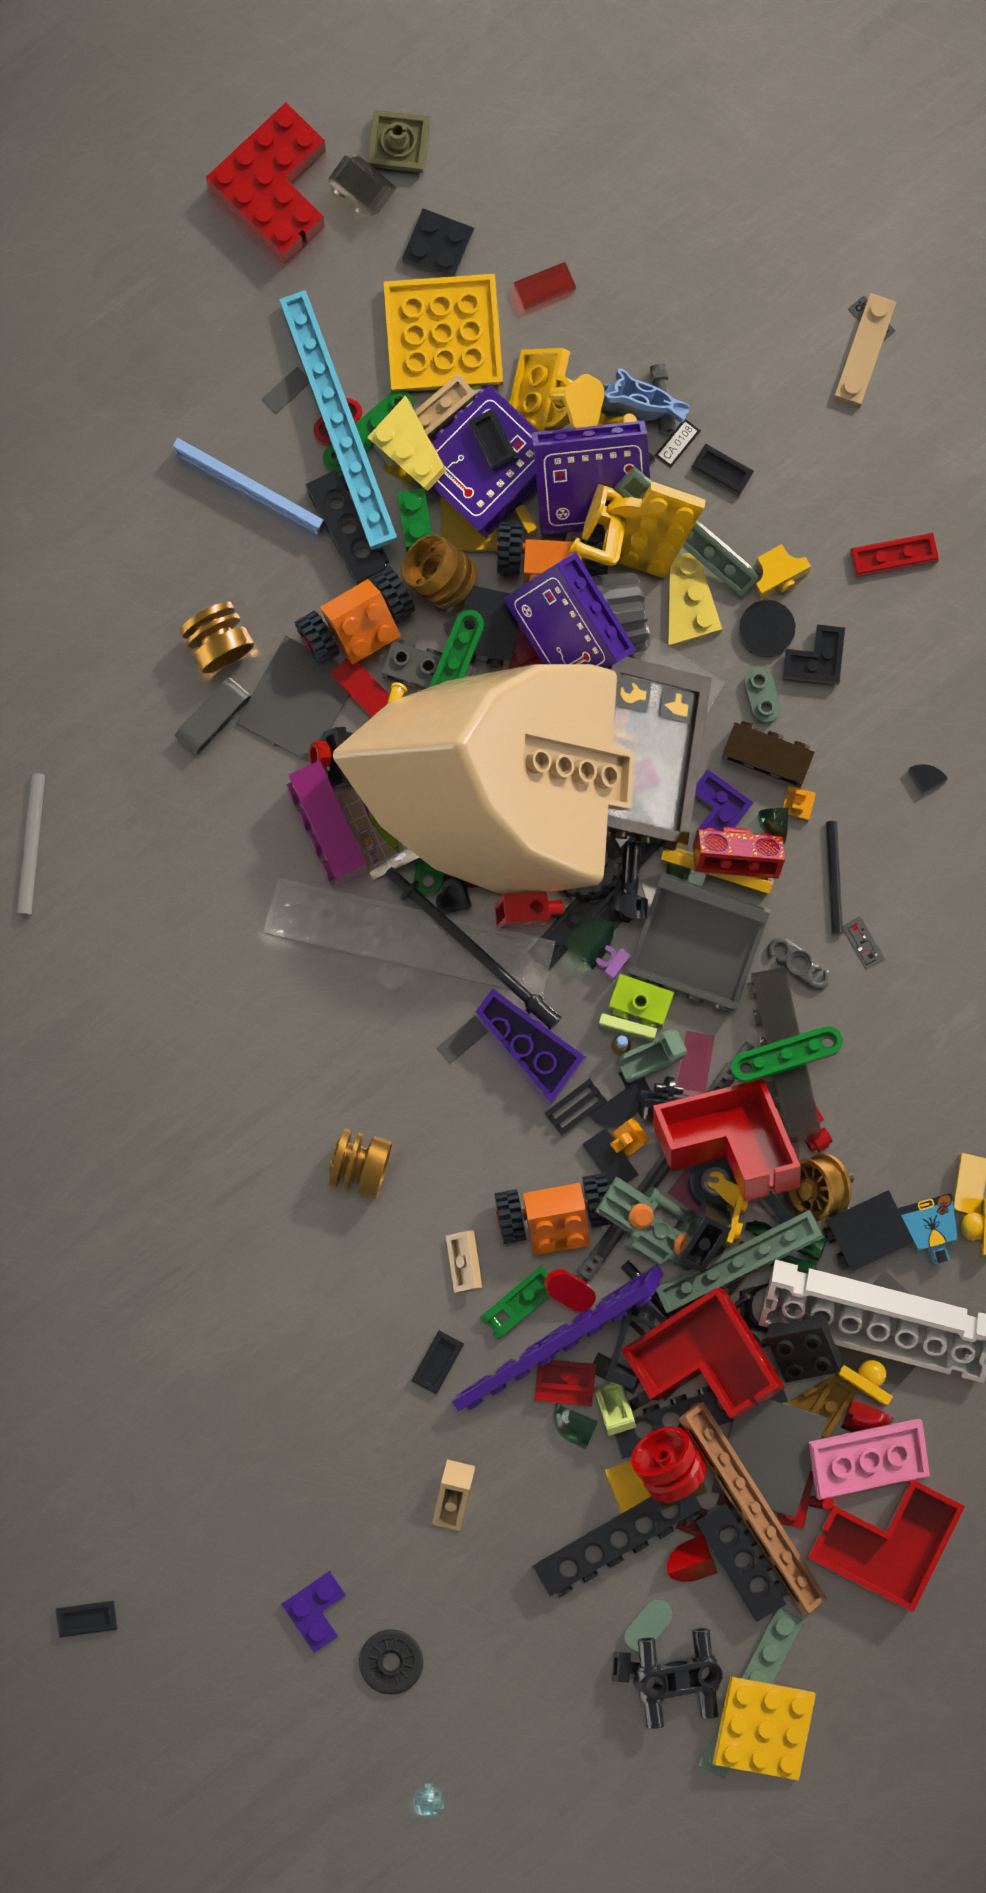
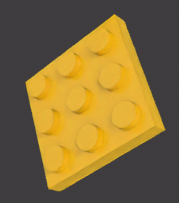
[712,1676,816,1780]

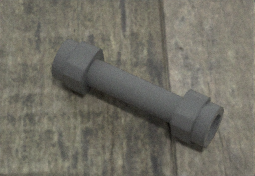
[650,364,676,433]

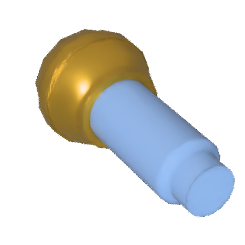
[611,1035,631,1055]

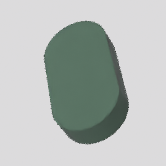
[624,1600,673,1651]

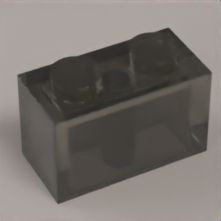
[327,152,397,216]

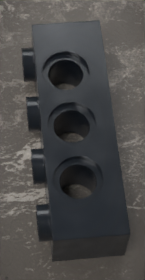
[305,469,390,586]
[695,1501,787,1623]

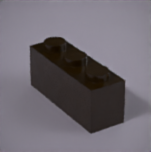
[721,721,815,788]

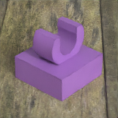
[595,945,631,982]

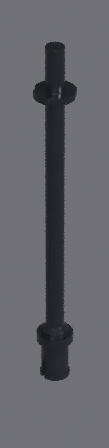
[384,867,562,1030]

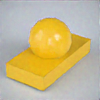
[960,1197,986,1257]
[836,1360,893,1407]

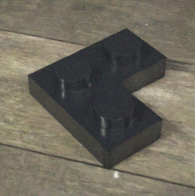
[782,624,845,685]

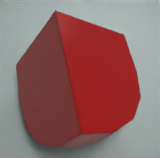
[841,1399,894,1433]
[667,1535,718,1582]

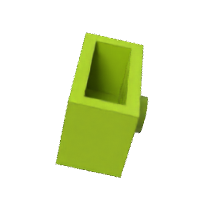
[608,974,674,1028]

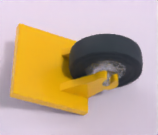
[689,1157,749,1248]

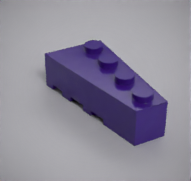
[475,988,587,1103]

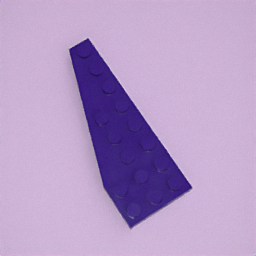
[452,1264,663,1411]

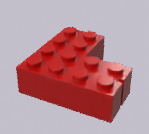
[206,102,326,264]
[653,1078,801,1202]
[621,1287,785,1419]
[806,1479,965,1612]

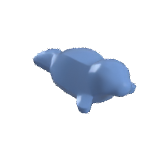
[601,368,690,422]

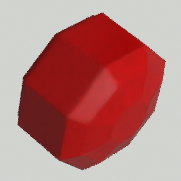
[308,741,332,769]

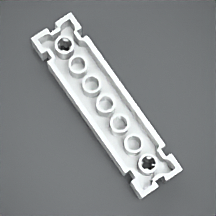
[758,1260,986,1383]

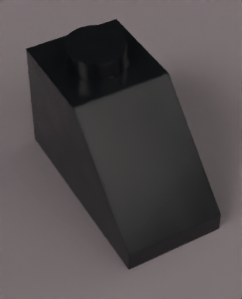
[677,1200,732,1273]

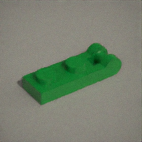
[480,1265,550,1340]

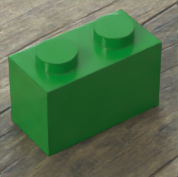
[397,488,432,553]

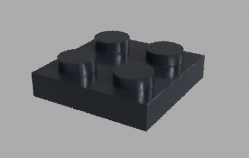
[402,208,474,277]

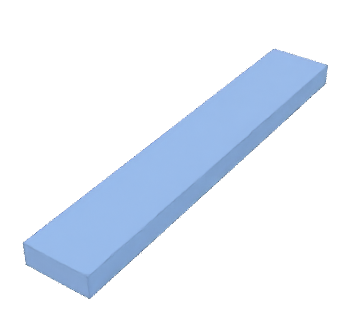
[173,438,325,535]

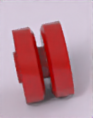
[631,1426,706,1503]

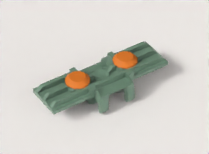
[595,1177,725,1271]

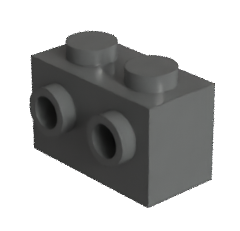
[382,640,443,691]

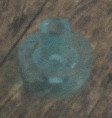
[414,1784,444,1815]

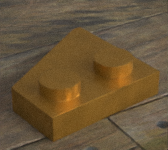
[786,1374,859,1438]

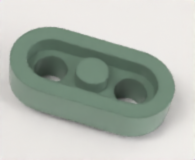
[744,667,780,724]

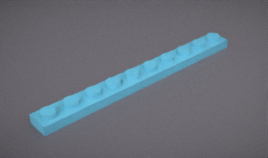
[279,290,398,551]

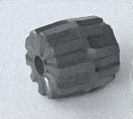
[592,573,650,655]

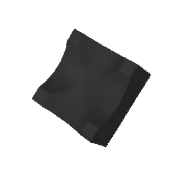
[767,1313,843,1383]

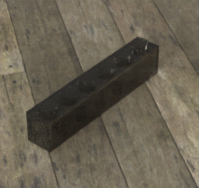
[746,967,821,1143]

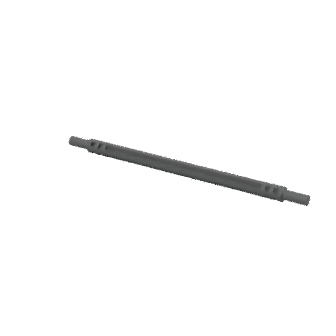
[576,1041,755,1282]

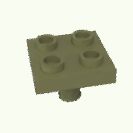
[368,110,430,173]

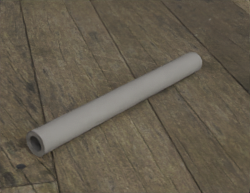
[17,773,45,916]

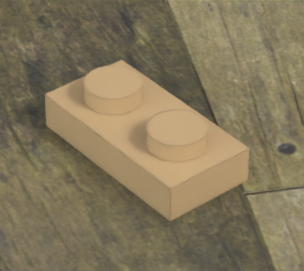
[446,1231,482,1293]

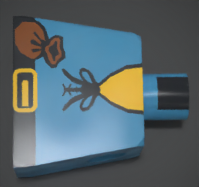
[898,1193,957,1265]

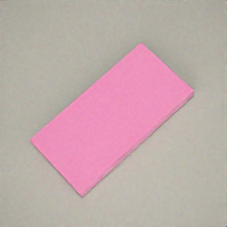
[808,1419,930,1500]

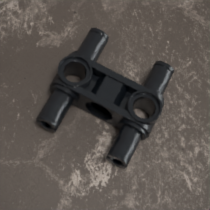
[633,1628,723,1729]

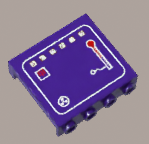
[432,385,539,539]
[531,420,650,537]
[503,552,636,668]

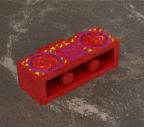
[692,827,785,879]

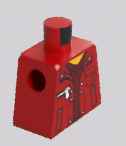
[494,892,564,932]

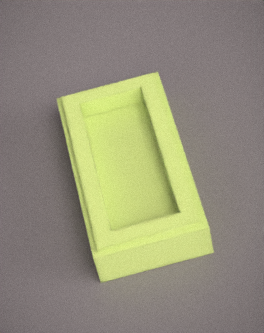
[599,1013,657,1042]
[594,1382,636,1436]

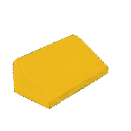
[953,1153,986,1214]

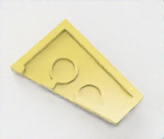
[368,396,447,491]
[668,553,722,647]

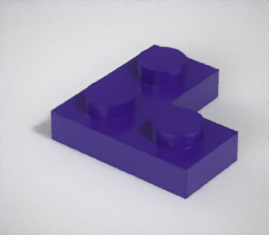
[695,769,753,833]
[281,1571,346,1653]

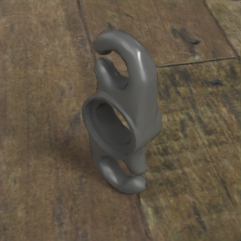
[767,938,831,990]

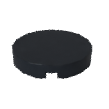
[739,600,796,657]

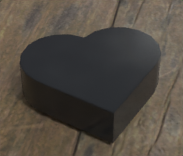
[436,877,472,913]

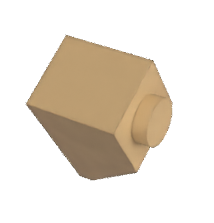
[432,1459,475,1531]

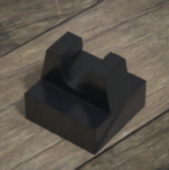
[612,1651,640,1683]

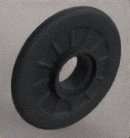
[359,1629,423,1695]

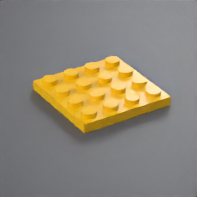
[384,274,503,392]

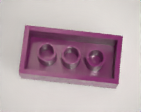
[286,761,368,887]

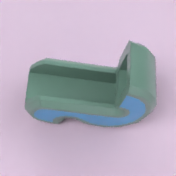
[617,1029,688,1083]

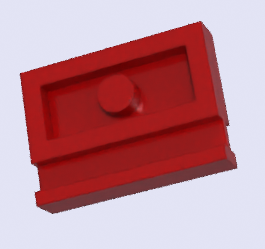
[534,1360,596,1407]

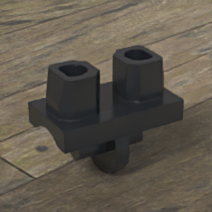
[637,1076,690,1121]

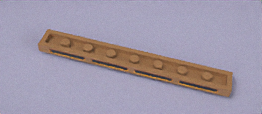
[678,1402,827,1616]

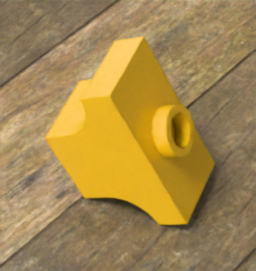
[755,544,811,599]

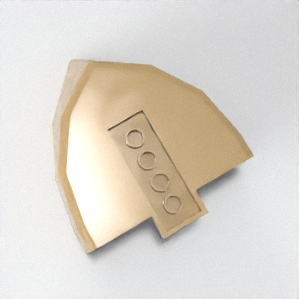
[333,664,635,894]

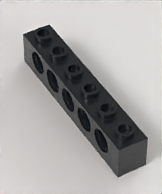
[613,1368,788,1460]
[533,1492,702,1598]

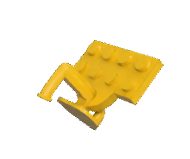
[509,348,637,432]
[569,482,705,578]

